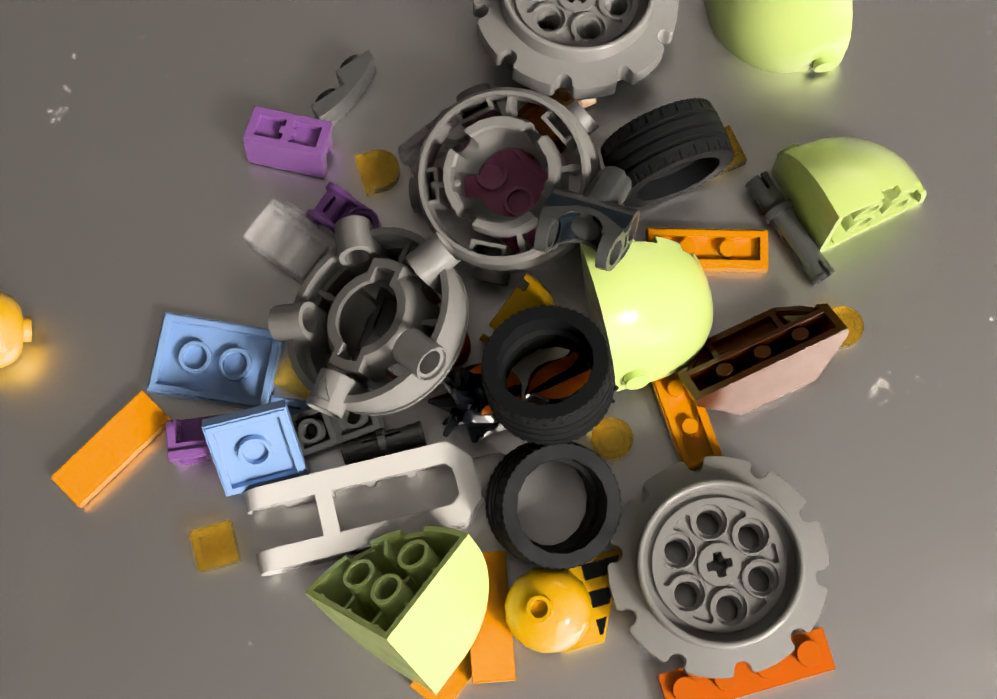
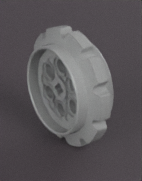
[473,0,678,99]
[607,456,829,679]

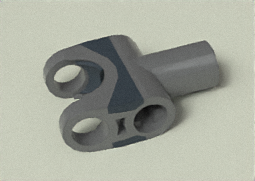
[534,166,640,271]

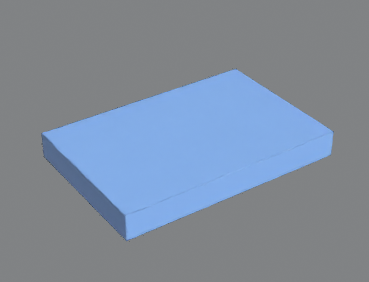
[147,312,284,409]

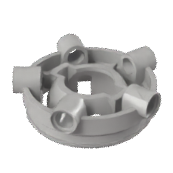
[409,83,601,286]
[268,215,469,419]

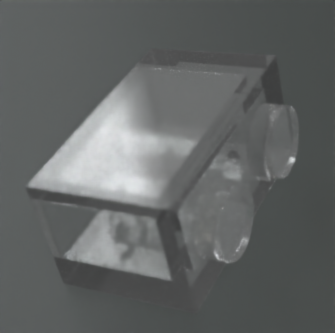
[243,198,337,285]

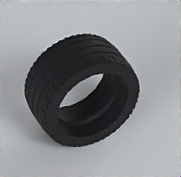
[600,98,734,207]
[481,305,615,446]
[485,442,622,570]

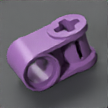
[305,182,382,236]

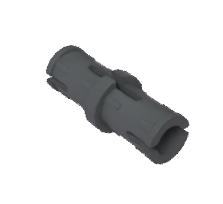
[340,421,427,465]

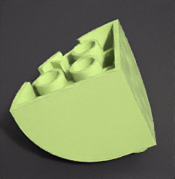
[704,0,853,73]
[771,137,927,252]
[580,236,713,392]
[305,526,489,694]

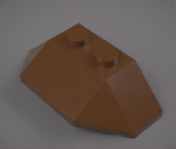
[678,303,849,415]

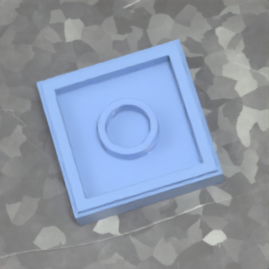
[201,399,308,497]

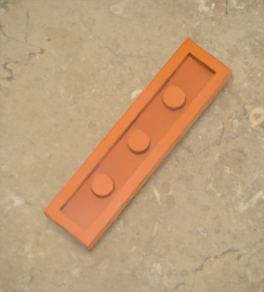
[657,627,836,699]

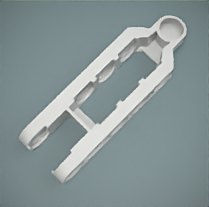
[243,441,505,576]

